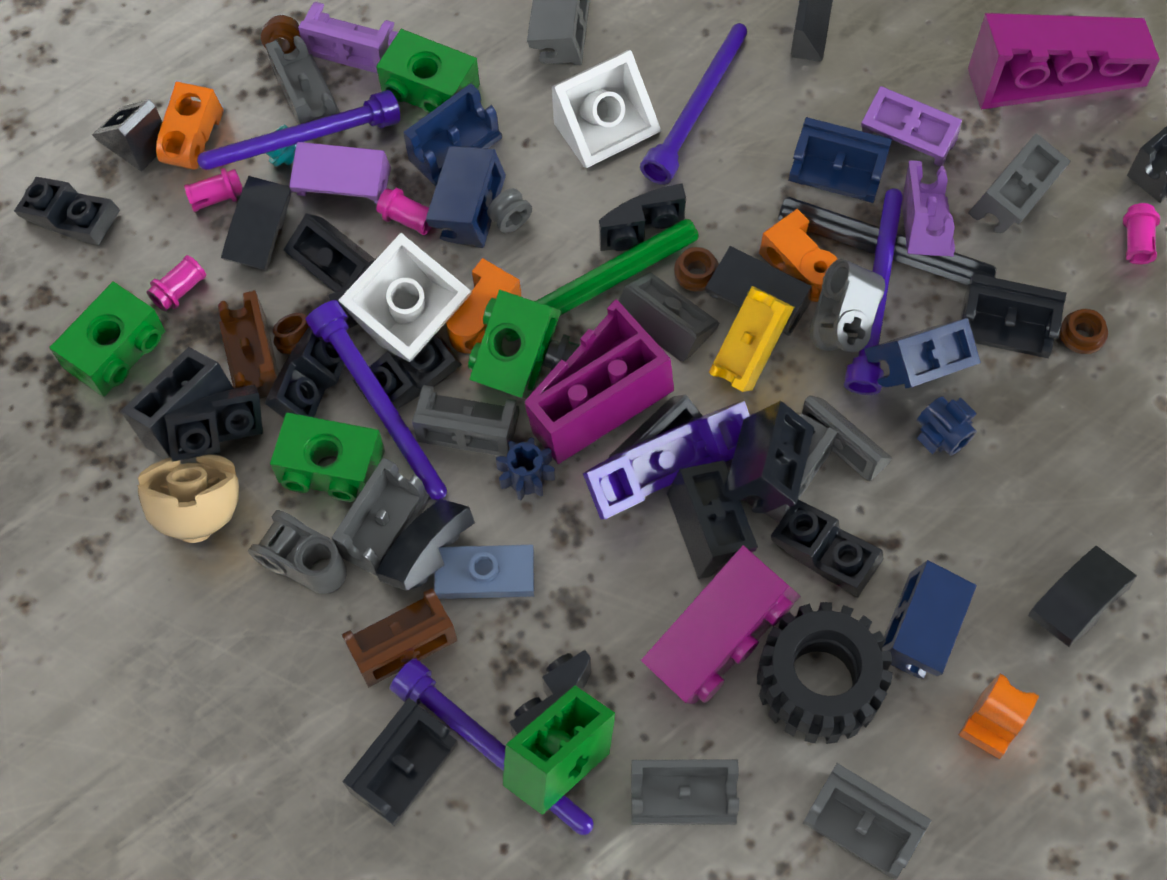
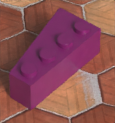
[968,13,1160,110]

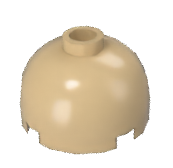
[137,454,239,543]

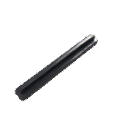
[778,197,997,286]

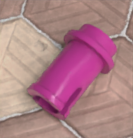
[184,168,243,212]
[376,188,431,236]
[1123,203,1160,264]
[146,255,206,312]

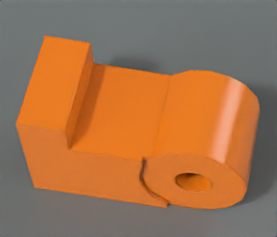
[156,81,224,170]
[759,209,838,302]
[446,258,522,354]
[958,673,1039,759]

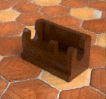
[218,290,279,398]
[341,588,458,688]

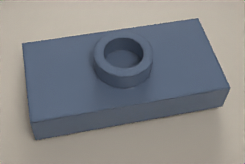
[435,545,534,599]

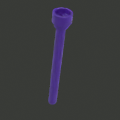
[640,23,748,185]
[197,90,400,170]
[844,188,903,395]
[306,300,447,501]
[389,658,594,835]

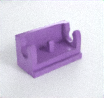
[298,2,398,74]
[861,86,962,167]
[289,142,391,204]
[902,160,955,257]

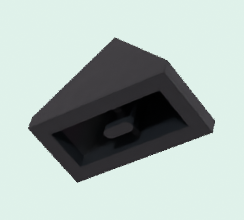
[92,99,162,172]

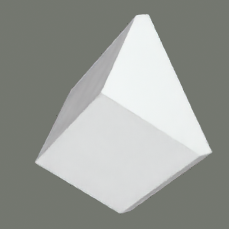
[552,50,661,168]
[338,233,472,362]

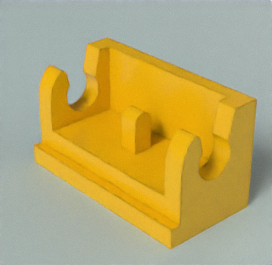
[709,286,795,392]

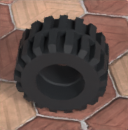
[757,602,893,744]

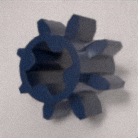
[917,396,977,456]
[496,437,556,500]

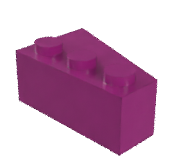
[524,299,674,465]
[640,545,801,704]

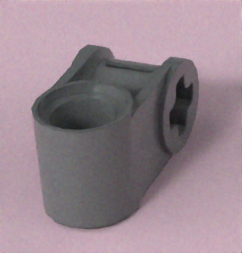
[809,258,885,352]
[248,510,347,594]

